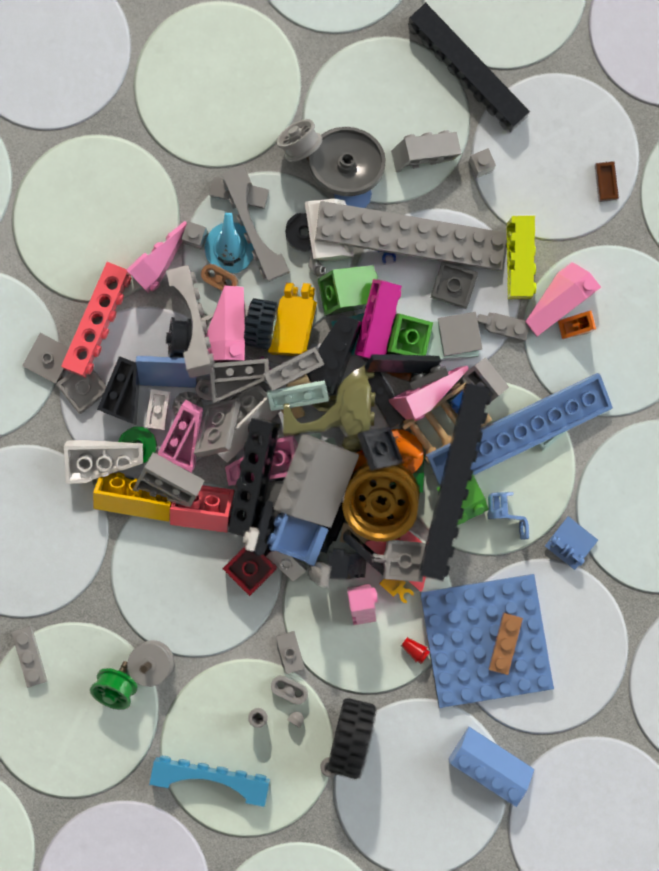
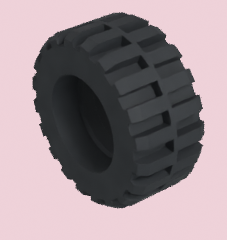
[327,698,377,779]

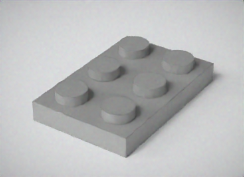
[194,399,241,457]

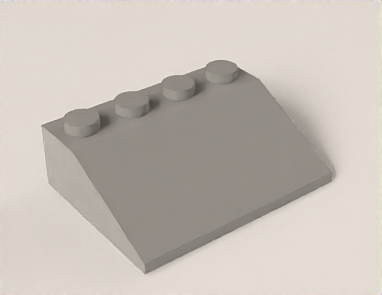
[274,434,359,528]

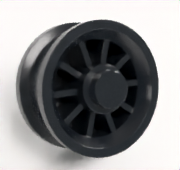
[165,317,192,358]

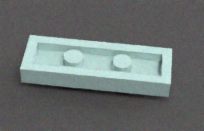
[267,380,329,411]

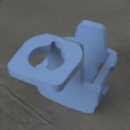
[487,492,529,540]

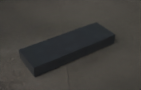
[368,372,406,428]
[343,529,384,576]

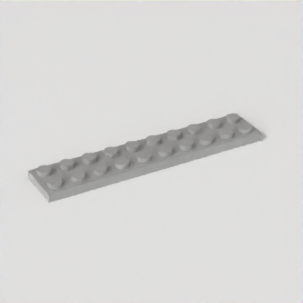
[315,201,506,271]

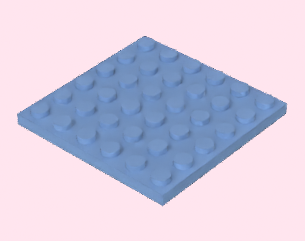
[420,574,554,708]

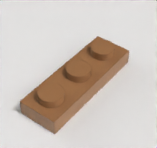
[488,612,523,675]

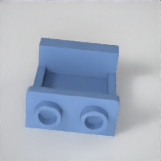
[267,512,328,566]

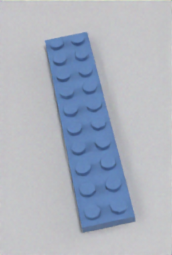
[426,373,613,486]

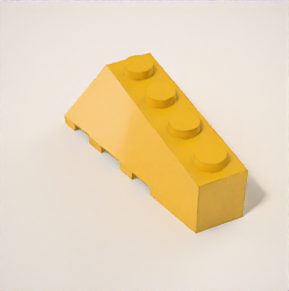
[93,472,172,522]

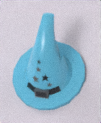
[204,213,254,274]

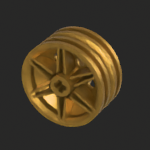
[343,462,420,542]

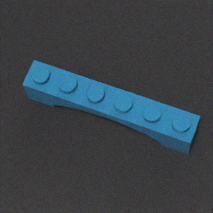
[149,755,270,807]

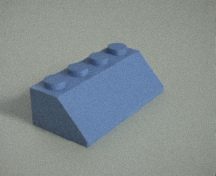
[448,727,534,807]

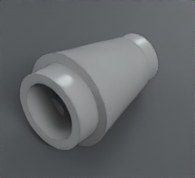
[248,708,268,728]

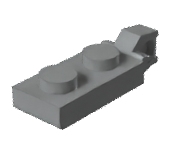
[477,312,529,341]

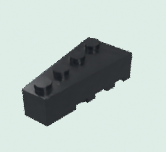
[307,315,362,395]

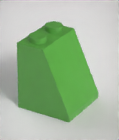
[317,265,378,316]

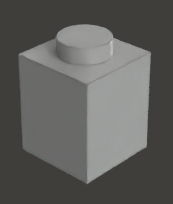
[468,148,496,178]
[182,221,208,250]

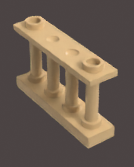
[402,382,492,465]

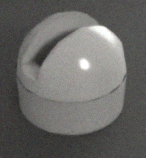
[287,712,304,728]

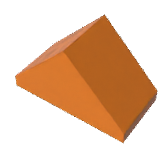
[558,310,596,339]

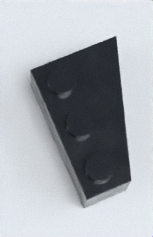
[97,356,139,425]
[328,548,367,580]

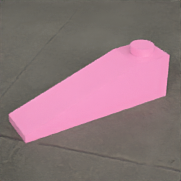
[525,262,601,337]
[389,366,469,421]

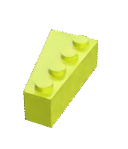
[506,216,536,299]

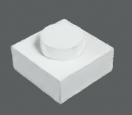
[243,527,259,551]

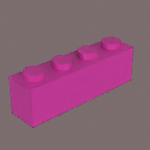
[355,279,402,358]

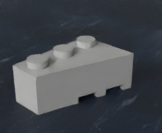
[391,130,462,172]
[210,359,270,404]
[133,452,205,507]

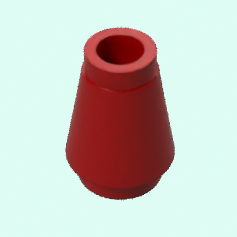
[401,637,430,664]

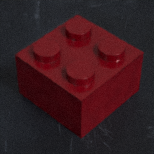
[222,546,278,596]

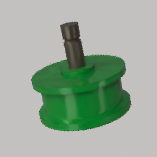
[90,661,138,710]

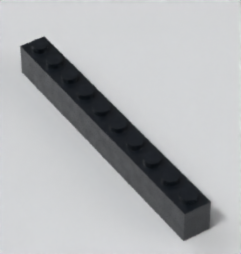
[418,383,492,581]

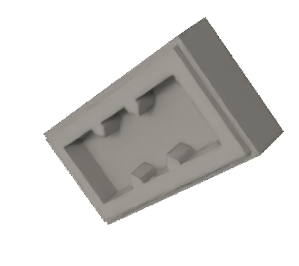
[276,631,305,674]

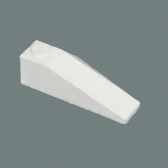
[64,440,143,484]

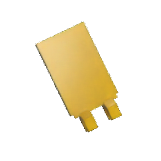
[268,283,317,356]

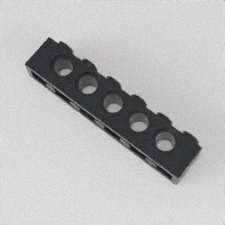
[228,418,281,537]

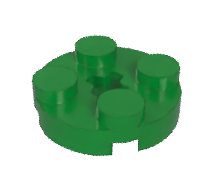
[118,426,157,465]

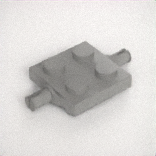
[372,540,426,582]

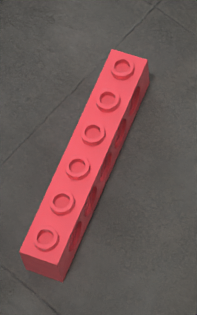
[61,262,132,378]

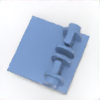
[545,516,598,570]

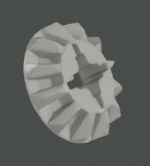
[172,391,203,416]

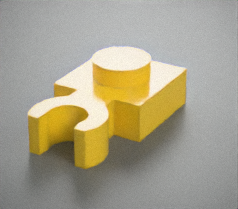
[379,579,414,603]

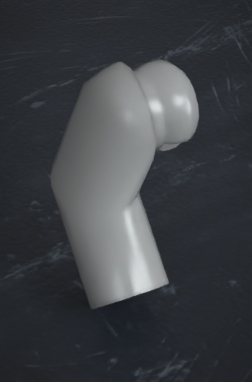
[308,251,326,277]

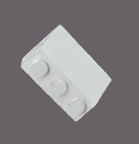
[305,199,354,262]

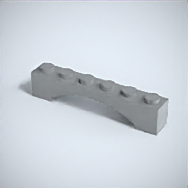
[221,165,290,282]
[166,265,215,378]

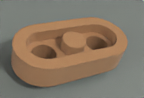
[201,264,238,291]

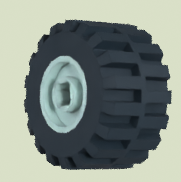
[244,298,278,350]

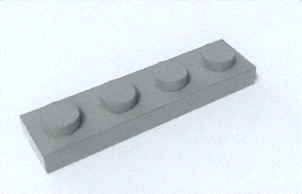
[308,561,330,587]

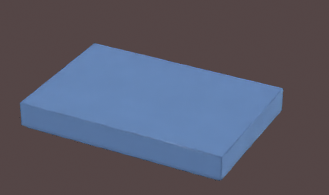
[136,356,197,388]

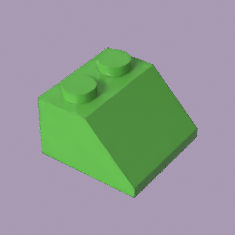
[387,313,433,355]
[437,475,489,525]

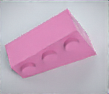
[158,400,203,473]
[347,584,378,625]

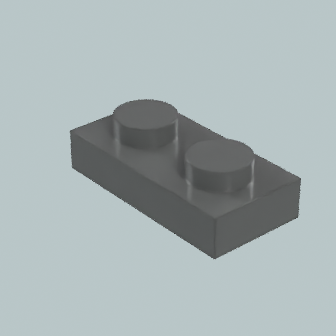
[410,365,449,390]

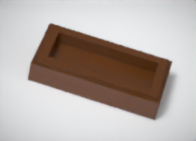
[594,161,619,202]

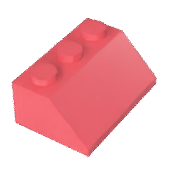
[170,485,234,533]

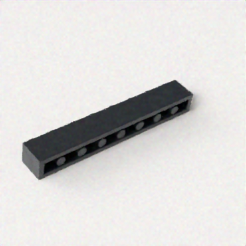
[408,3,530,132]

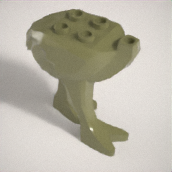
[283,365,375,453]

